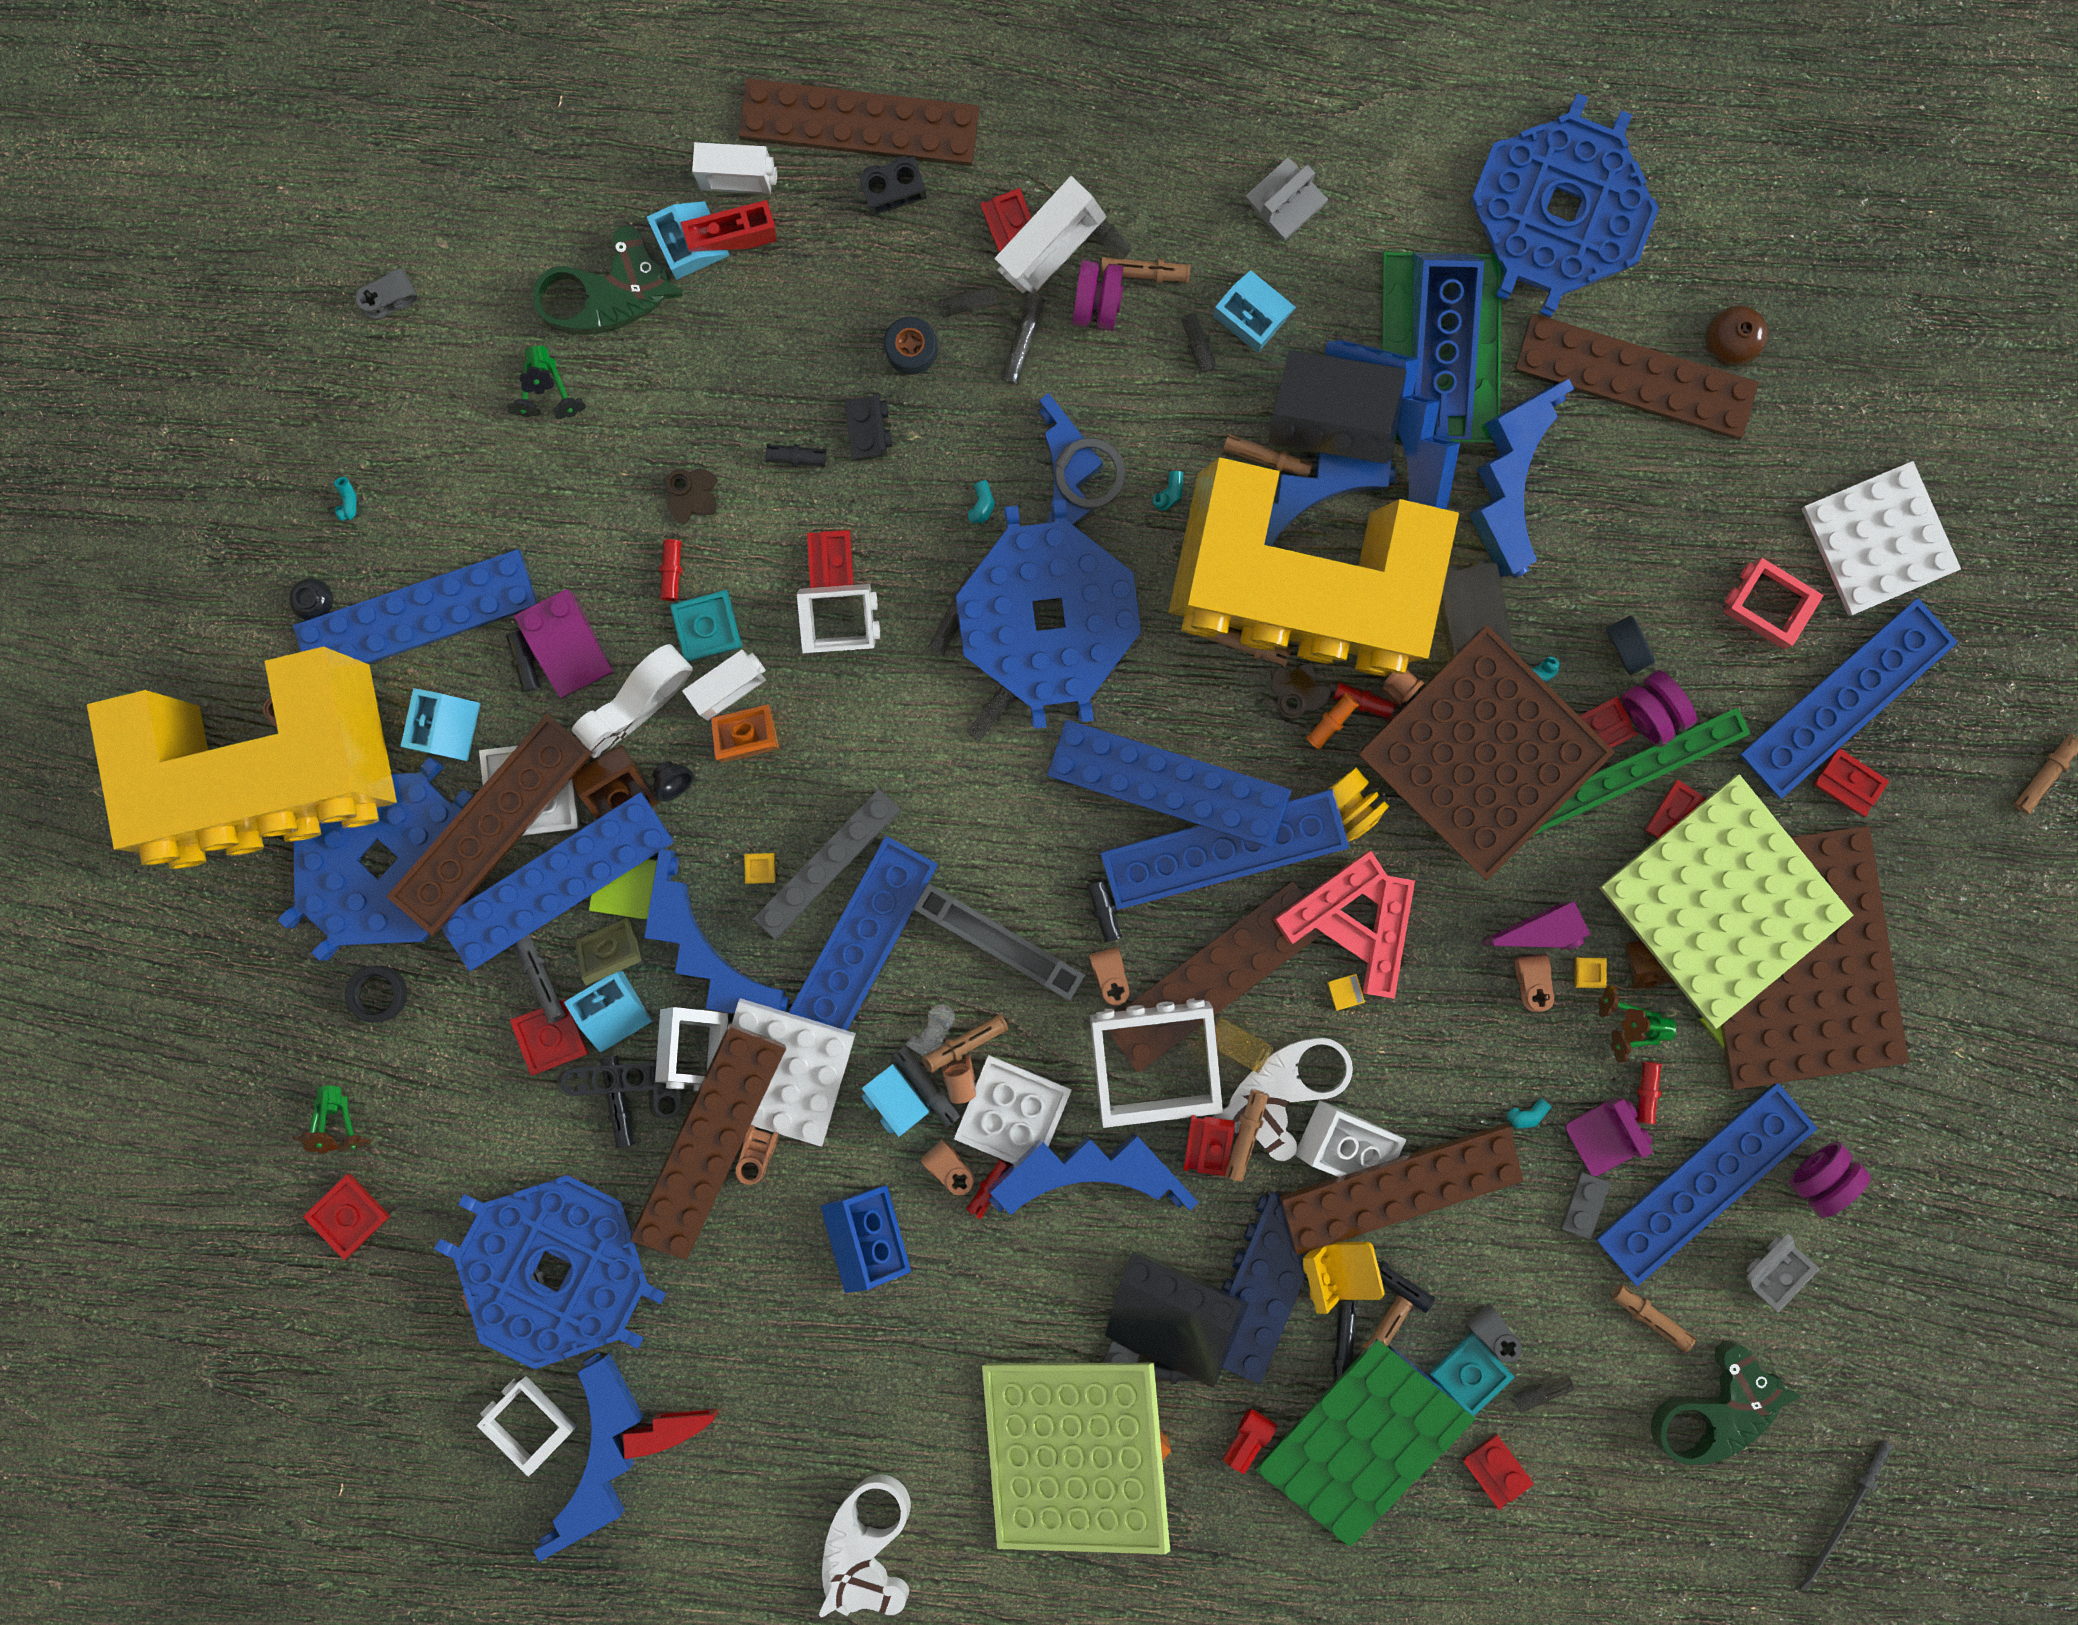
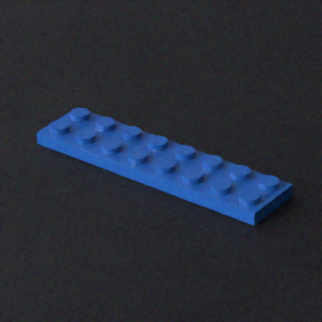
[293,549,538,664]
[1738,598,1958,800]
[1047,719,1291,848]
[1100,788,1350,910]
[441,791,674,971]
[788,836,939,1031]
[1595,1083,1818,1286]

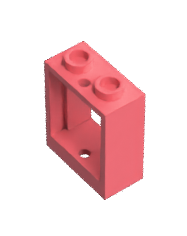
[1723,558,1824,649]

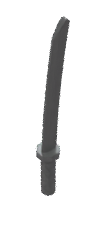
[1800,1440,1893,1591]

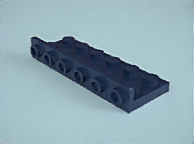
[1221,1189,1308,1384]

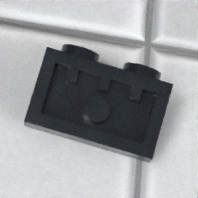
[845,392,892,461]

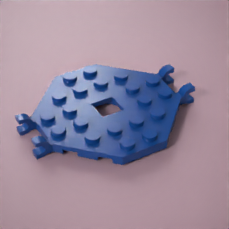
[1470,93,1659,318]
[955,499,1141,729]
[277,757,475,961]
[434,1175,666,1369]

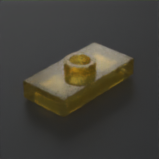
[1215,1017,1274,1074]

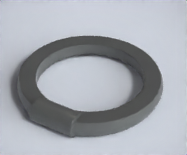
[1054,438,1126,509]

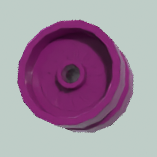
[1073,259,1124,332]
[1621,670,1697,747]
[1789,1141,1871,1218]

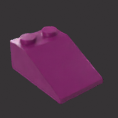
[514,589,614,699]
[1481,901,1590,950]

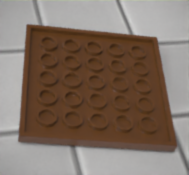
[1358,625,1615,881]

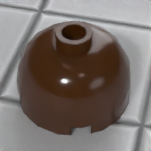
[1705,305,1769,367]

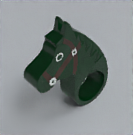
[532,226,683,335]
[1651,1341,1800,1465]

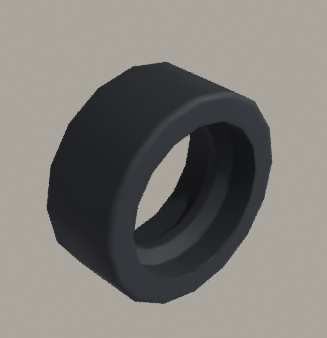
[345,966,407,1023]

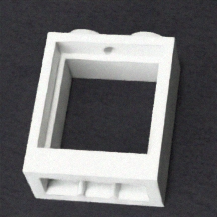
[692,142,777,195]
[797,584,880,653]
[682,650,766,721]
[655,1007,728,1092]
[477,1376,577,1477]

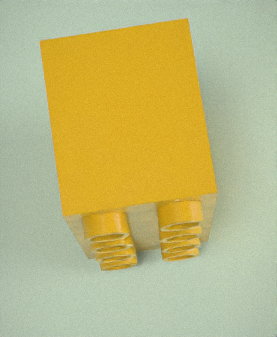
[1168,457,1459,677]
[87,646,397,869]

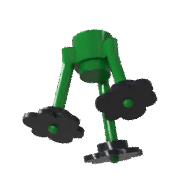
[507,345,586,419]

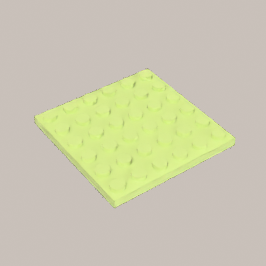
[1599,774,1854,1029]
[982,1363,1170,1554]

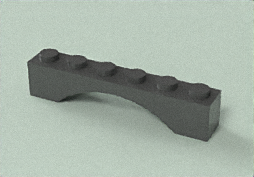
[753,789,902,939]
[914,883,1085,1001]

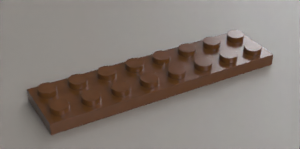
[739,78,979,166]
[1513,313,1759,440]
[386,713,593,936]
[1106,881,1323,1073]
[630,1023,786,1260]
[1279,1123,1523,1255]

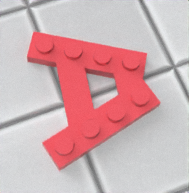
[1273,851,1415,999]

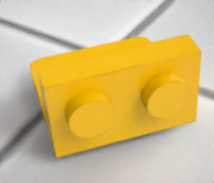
[1303,1242,1385,1314]

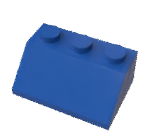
[820,1185,911,1293]

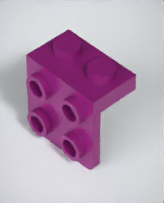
[1565,1097,1653,1177]

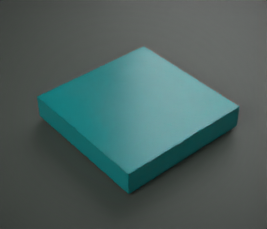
[670,590,743,662]
[1428,1331,1515,1416]

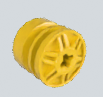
[1328,767,1389,842]

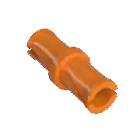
[1306,693,1360,750]

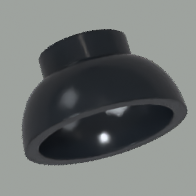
[289,578,333,620]
[653,761,694,802]

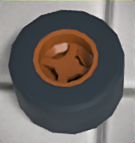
[884,317,938,375]
[1606,616,1655,675]

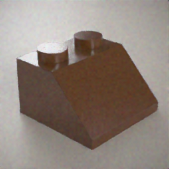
[572,744,659,819]

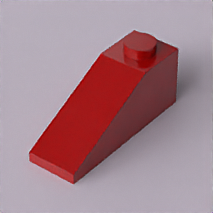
[680,200,776,252]

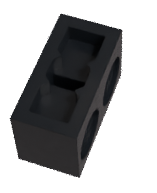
[858,156,927,217]

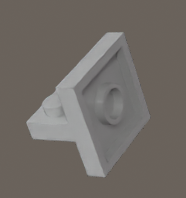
[1244,157,1328,242]

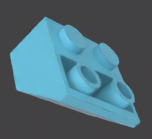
[647,201,730,280]
[1213,270,1296,353]
[401,688,481,761]
[564,970,653,1053]
[862,1063,931,1137]

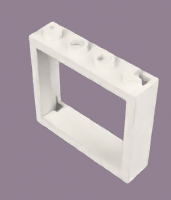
[994,176,1107,296]
[1089,998,1223,1128]

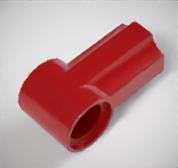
[1222,1408,1277,1474]

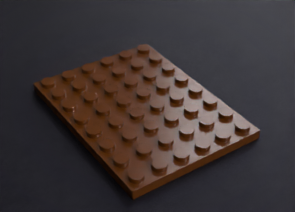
[1721,826,1909,1090]

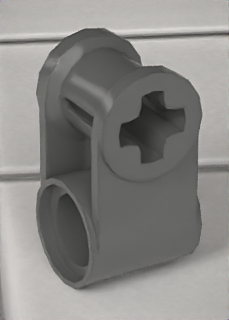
[356,269,418,320]
[1466,1303,1522,1363]

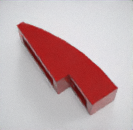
[623,1409,718,1459]

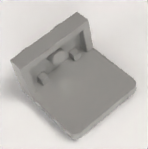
[1746,1234,1819,1313]

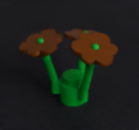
[1599,985,1676,1063]
[293,1085,371,1154]

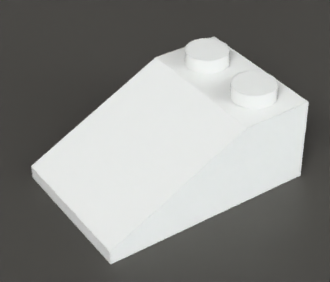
[1295,1100,1406,1177]

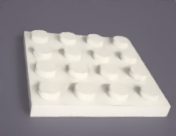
[1801,461,1961,616]
[732,998,856,1147]

